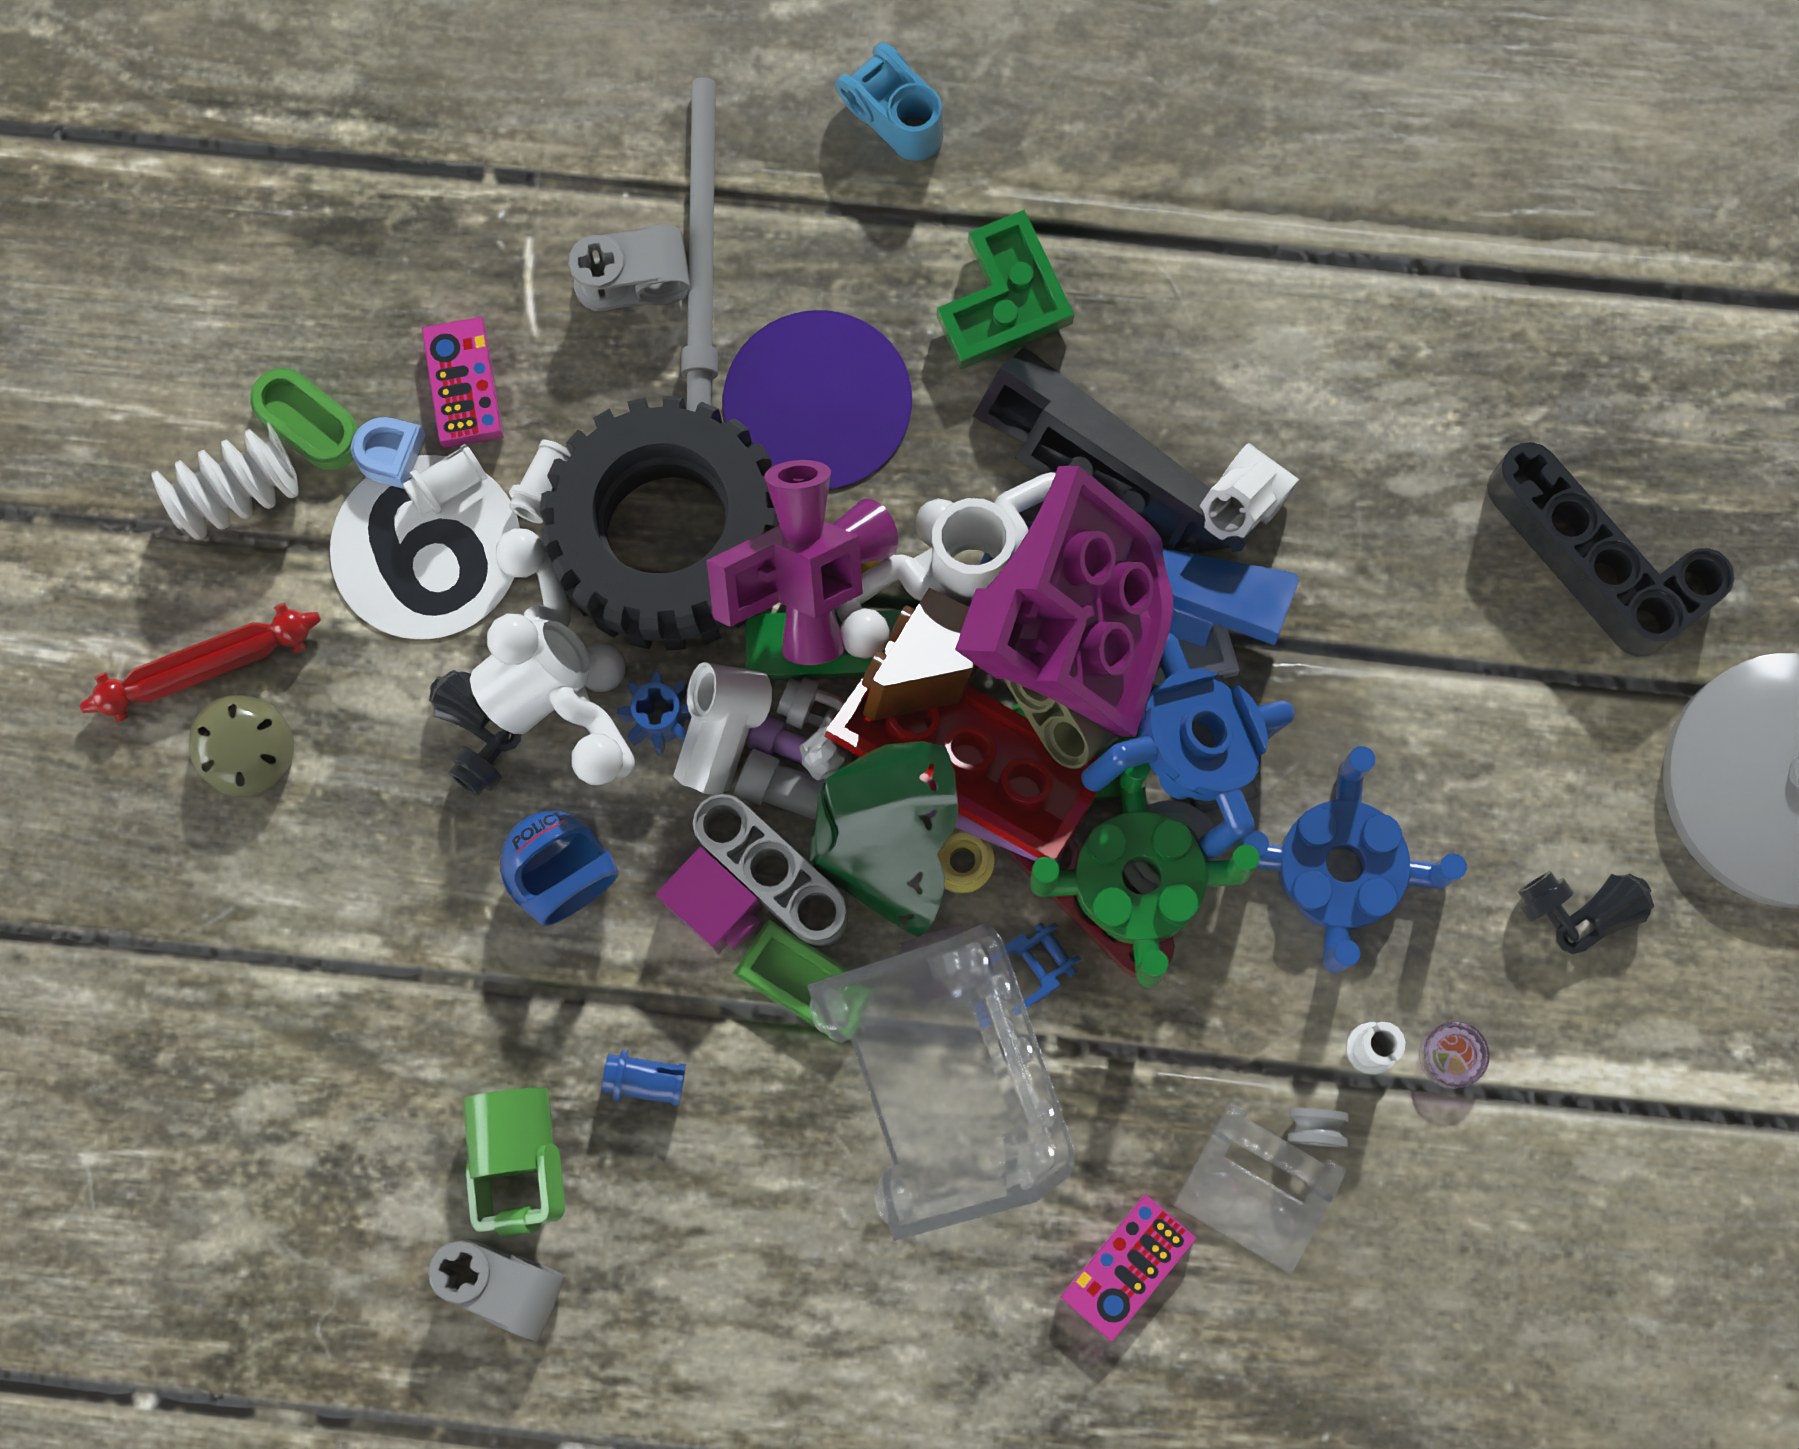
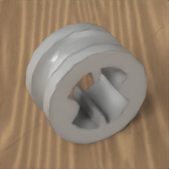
[1287,1108,1350,1148]

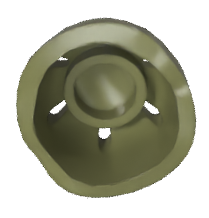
[189,695,294,797]

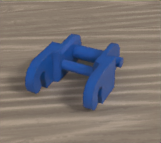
[982,922,1082,1015]

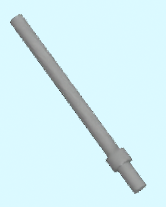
[681,78,718,412]

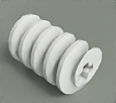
[151,421,299,540]

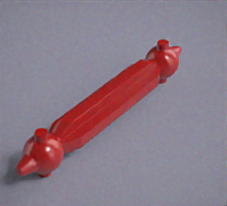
[79,602,322,722]

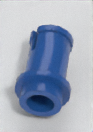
[601,1049,686,1106]

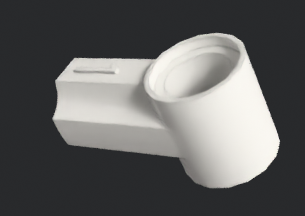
[1200,443,1300,540]
[673,662,772,795]

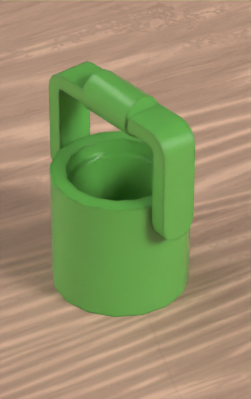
[463,1087,565,1237]

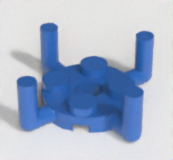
[1081,633,1295,859]
[1235,746,1467,974]

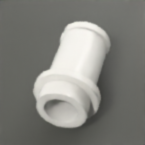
[509,440,571,524]
[402,444,487,516]
[1346,1022,1406,1075]

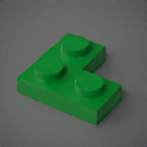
[937,209,1074,370]

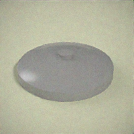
[1663,653,1799,909]

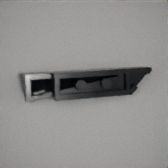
[973,348,1258,554]

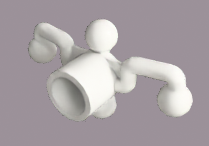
[835,472,1056,659]
[470,528,635,785]

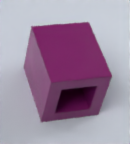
[655,847,762,954]

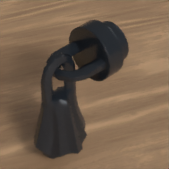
[429,670,522,797]
[1518,871,1654,954]

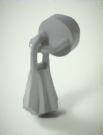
[776,676,853,781]

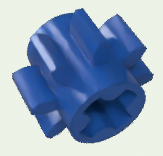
[617,671,692,755]

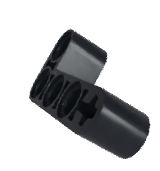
[1487,442,1735,657]

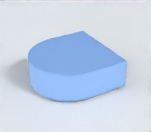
[351,417,426,489]

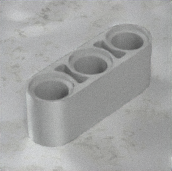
[693,794,848,948]

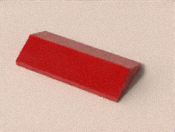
[824,641,1099,861]

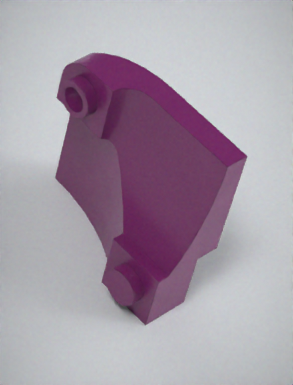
[955,466,1173,737]

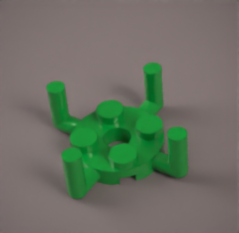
[1030,763,1260,988]

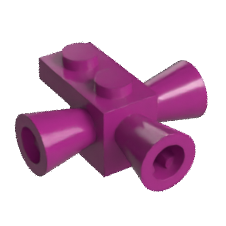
[707,460,898,665]

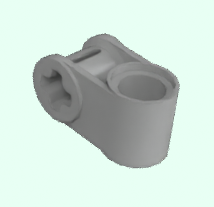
[568,224,691,311]
[428,1239,566,1341]

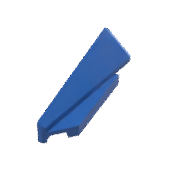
[980,523,1299,648]

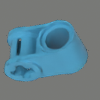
[835,42,944,161]

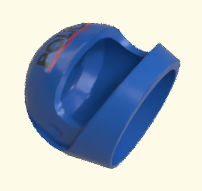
[500,811,619,927]

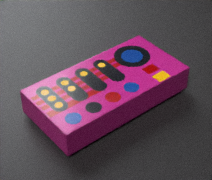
[422,317,504,449]
[1059,1194,1197,1342]

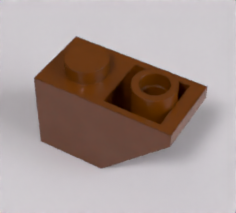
[861,588,980,721]

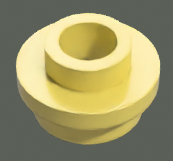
[937,829,995,893]

